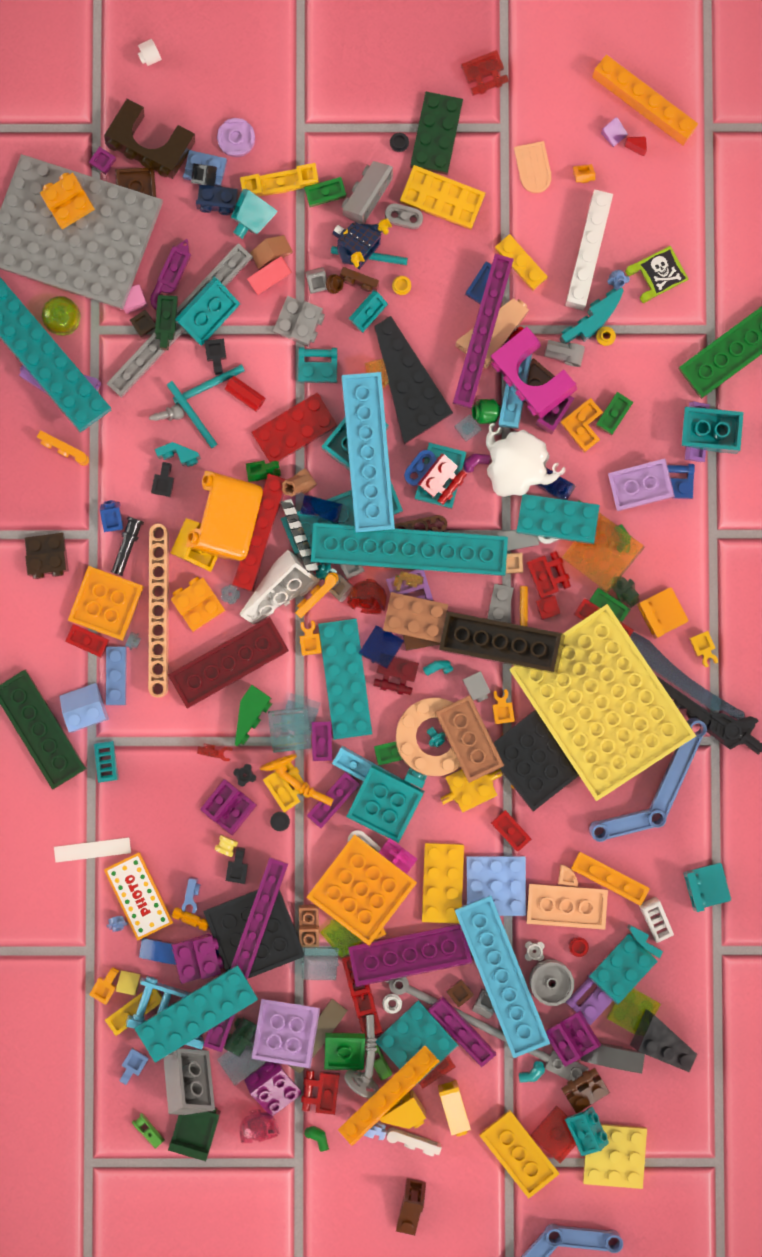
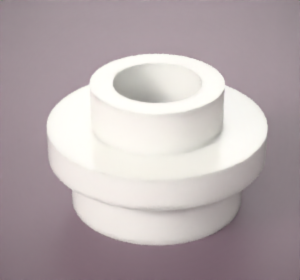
[382,993,402,1014]

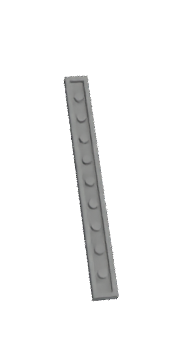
[106,243,253,398]

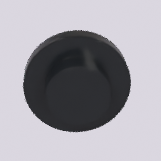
[390,133,409,152]
[270,812,290,831]

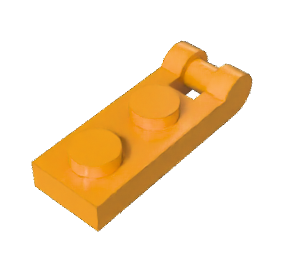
[37,430,89,466]
[295,572,339,618]

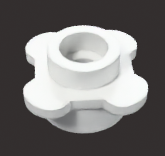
[525,941,545,961]

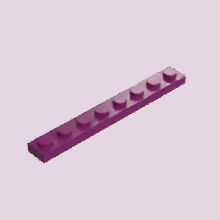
[453,254,514,409]

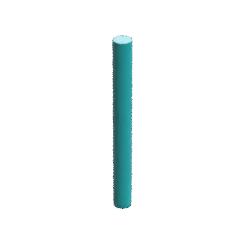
[331,246,408,265]
[173,364,245,404]
[167,381,218,449]

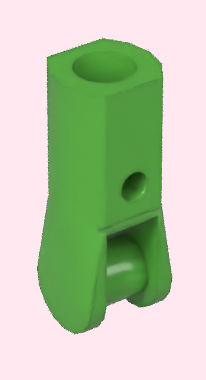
[366,1044,393,1080]
[132,1113,165,1149]

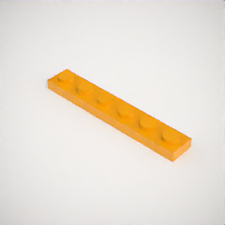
[338,1046,440,1146]

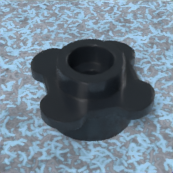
[234,764,256,787]

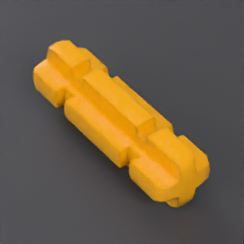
[172,907,209,931]

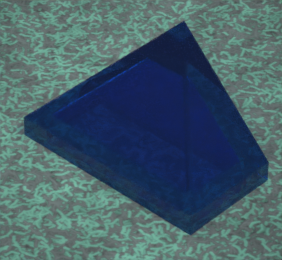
[300,495,343,523]

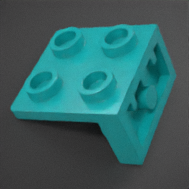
[683,863,731,912]

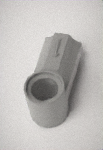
[544,340,585,367]

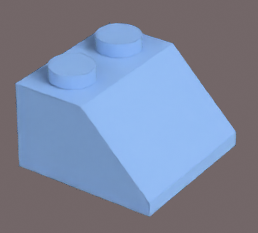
[59,683,109,732]

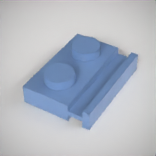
[183,150,227,187]

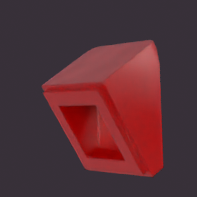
[624,136,647,156]

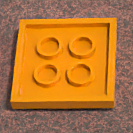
[68,566,144,641]

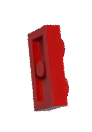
[65,624,109,658]
[491,810,532,852]

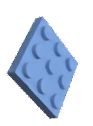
[466,856,526,916]

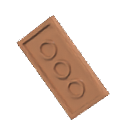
[435,695,504,783]

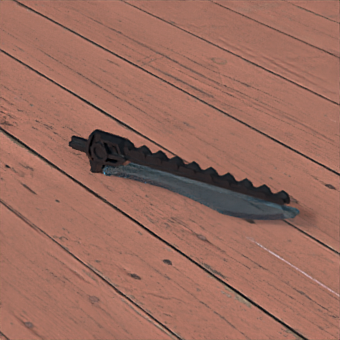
[630,632,762,755]

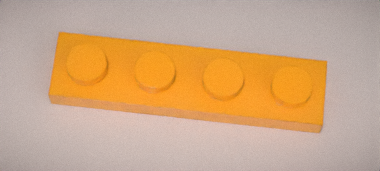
[571,851,650,906]

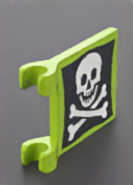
[625,246,689,303]

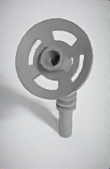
[344,1015,379,1099]

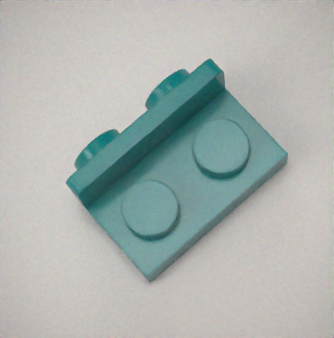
[565,1107,609,1156]

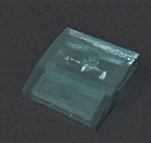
[268,707,312,753]

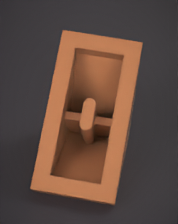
[250,235,293,270]

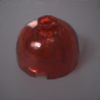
[347,579,387,614]

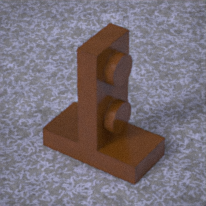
[396,1178,426,1236]

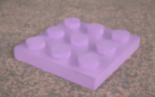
[251,999,320,1068]

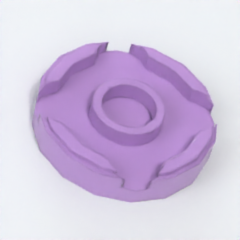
[217,118,255,157]

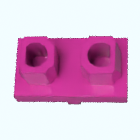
[379,838,418,874]

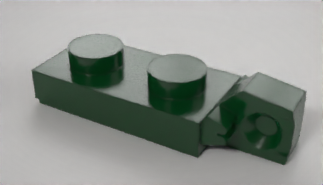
[155,295,178,351]

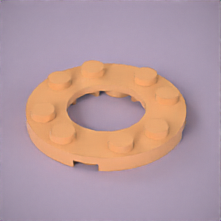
[396,698,461,776]

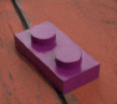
[312,721,332,761]

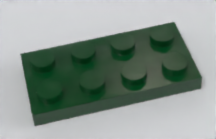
[410,91,463,175]

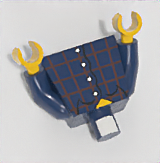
[333,219,392,270]

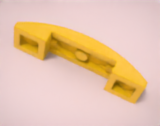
[240,163,319,196]

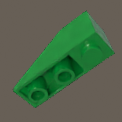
[235,685,272,746]

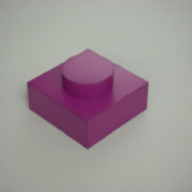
[89,146,116,175]

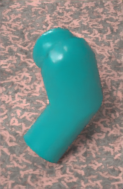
[423,660,453,676]
[519,1061,545,1083]

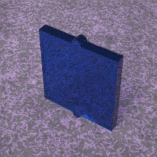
[359,625,404,669]

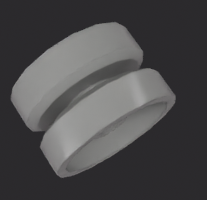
[529,959,574,1006]

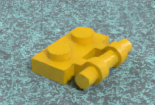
[263,762,308,812]

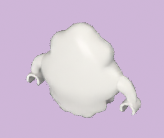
[486,423,566,497]

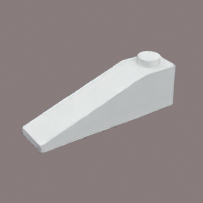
[240,550,320,625]

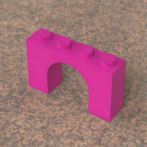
[491,327,577,419]

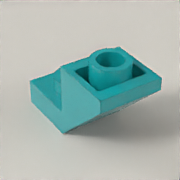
[155,442,201,467]

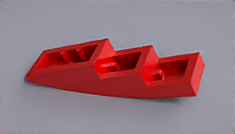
[342,956,383,1038]

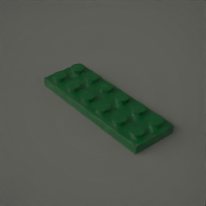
[0,669,87,790]

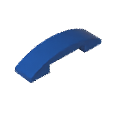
[139,938,219,965]

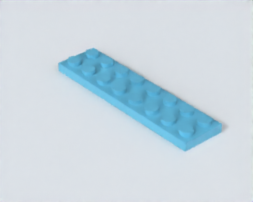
[341,372,395,533]
[455,895,550,1058]

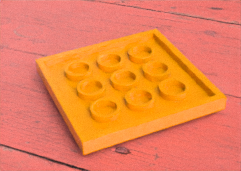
[306,834,417,946]

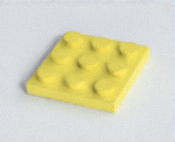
[583,1124,647,1189]

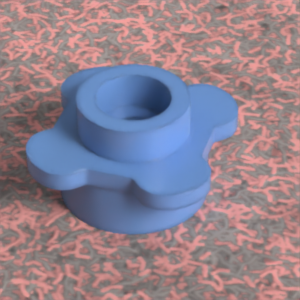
[607,270,630,290]
[107,916,128,932]

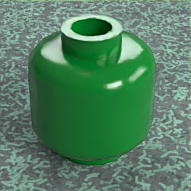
[472,399,501,424]

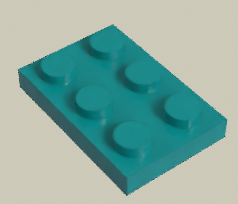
[175,277,240,346]
[415,443,467,509]
[589,934,658,1005]

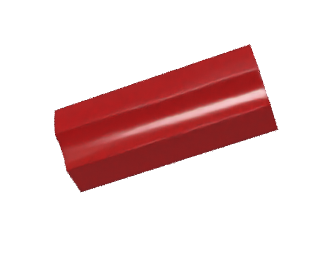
[224,376,266,412]

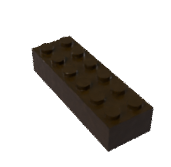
[439,611,565,674]

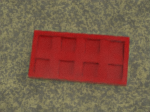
[251,392,338,463]

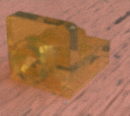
[393,571,424,592]

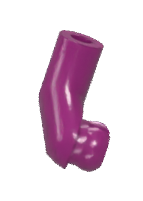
[463,453,490,473]

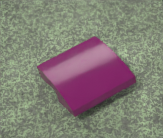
[200,779,257,835]
[545,1011,601,1067]

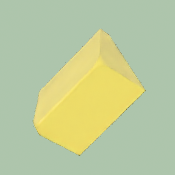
[116,970,141,995]

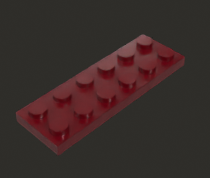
[168,617,289,709]

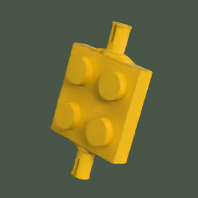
[440,769,503,813]

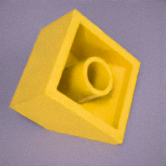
[170,518,218,572]
[380,1090,426,1129]

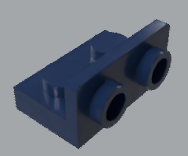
[196,184,238,215]

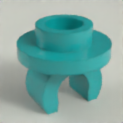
[316,563,337,581]
[427,726,446,747]

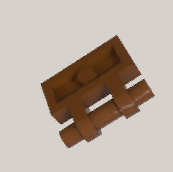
[561,1068,610,1113]

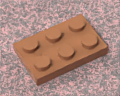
[383,592,448,643]

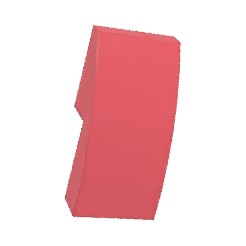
[247,256,292,295]

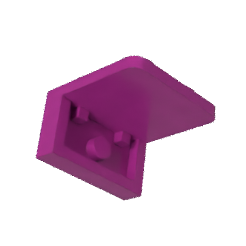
[244,1062,302,1116]

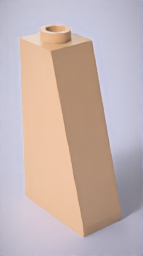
[455,298,529,368]

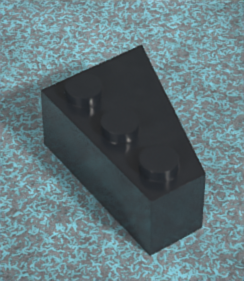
[630,1009,697,1072]

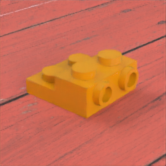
[40,173,95,229]
[171,577,226,632]

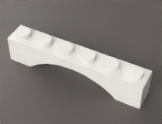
[565,189,613,311]

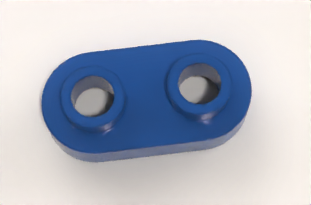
[404,450,436,486]

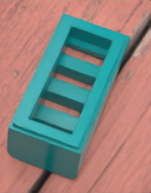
[94,741,119,783]

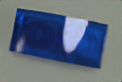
[536,468,576,500]

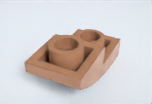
[299,904,319,947]

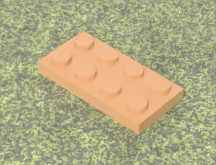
[526,884,608,929]

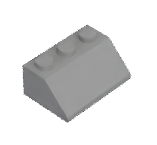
[342,161,393,224]
[163,1048,215,1115]

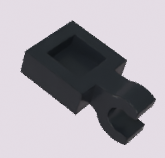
[205,338,227,375]
[151,462,175,497]
[225,847,248,884]

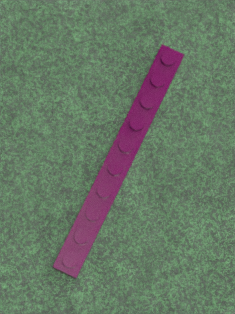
[203,857,288,1052]

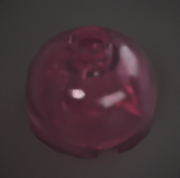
[239,1109,280,1144]

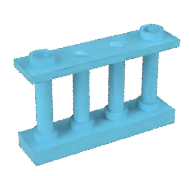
[126,976,204,1050]

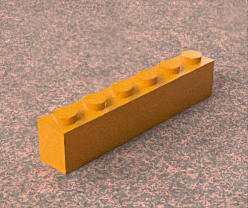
[592,55,698,146]

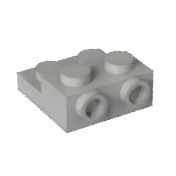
[273,296,325,347]

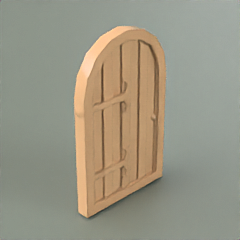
[514,141,551,193]

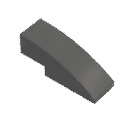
[581,1043,645,1074]

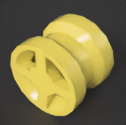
[214,835,238,857]

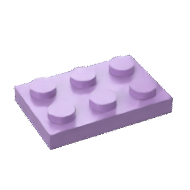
[608,458,675,511]

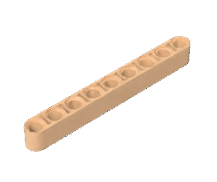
[148,524,169,698]

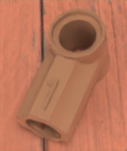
[282,468,317,497]

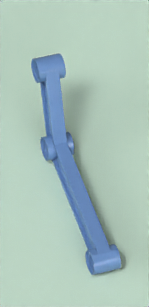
[589,718,707,842]
[521,1224,623,1257]

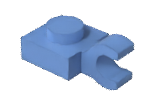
[182,877,201,913]
[119,1048,149,1085]

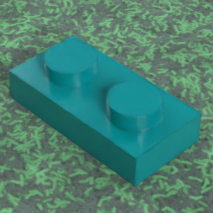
[348,290,388,333]

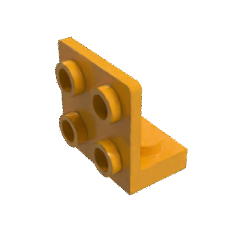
[636,587,689,639]

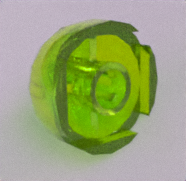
[41,296,81,336]

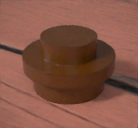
[326,274,344,294]

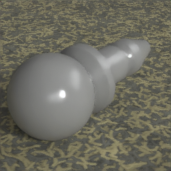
[149,404,185,421]

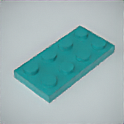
[517,494,600,544]

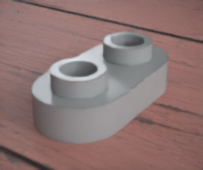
[385,204,423,229]

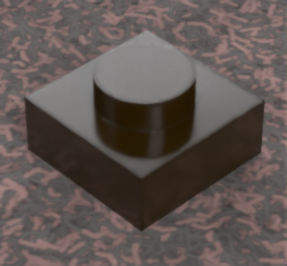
[130,309,156,337]

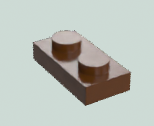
[340,267,379,292]

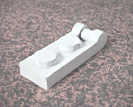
[387,1127,442,1156]

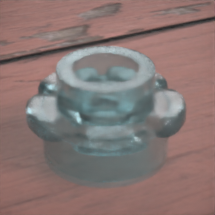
[221,585,240,604]
[125,632,141,650]

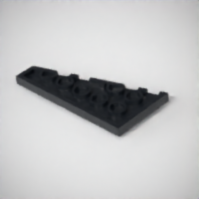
[375,316,453,445]

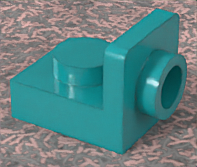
[404,768,428,789]

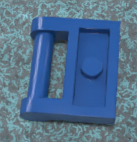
[667,464,695,499]

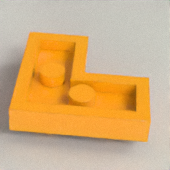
[560,398,603,453]

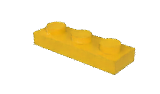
[495,234,548,291]
[105,989,163,1036]

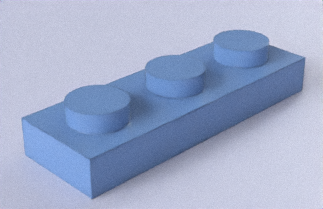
[106,647,127,705]

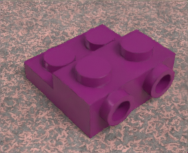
[171,934,223,984]

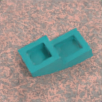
[627,924,663,958]

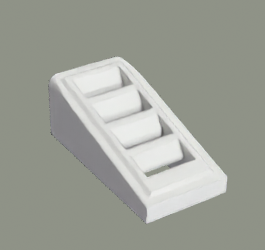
[639,897,674,943]

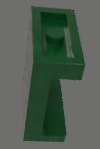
[168,1107,221,1162]

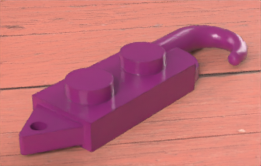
[150,239,191,310]

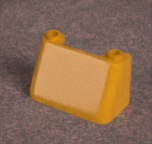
[186,471,263,561]

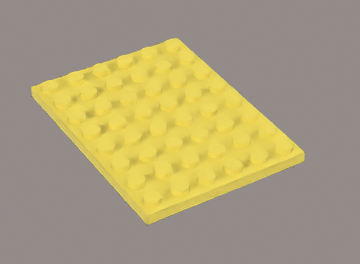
[509,604,696,801]

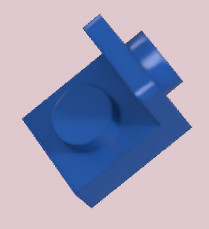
[100,500,124,532]

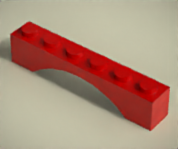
[233,473,287,592]

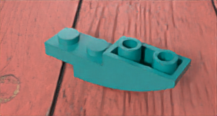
[559,288,624,344]

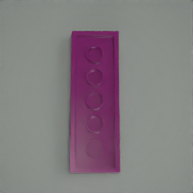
[348,924,472,987]

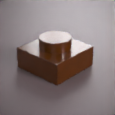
[446,979,474,1007]

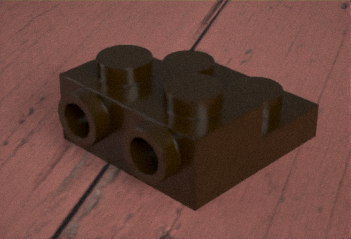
[24,532,69,579]

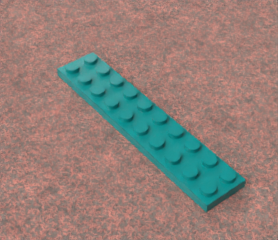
[0,277,112,433]
[311,523,508,576]

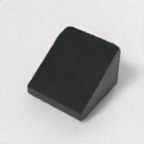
[191,163,217,186]

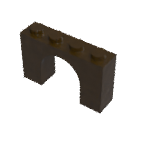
[104,99,195,179]

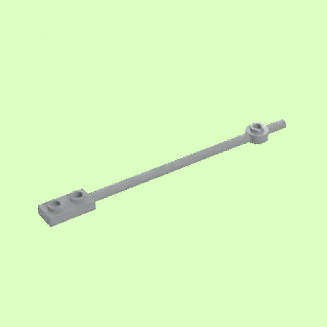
[384,977,589,1081]

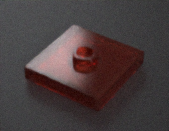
[530,1106,576,1163]

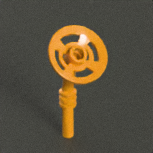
[259,754,334,806]

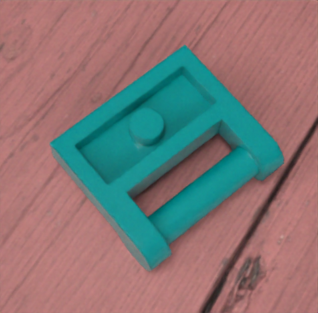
[298,347,338,383]

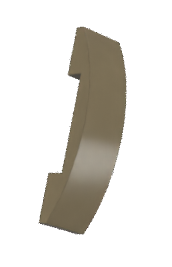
[289,999,348,1074]

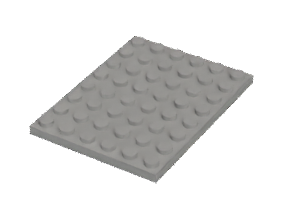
[0,154,163,310]

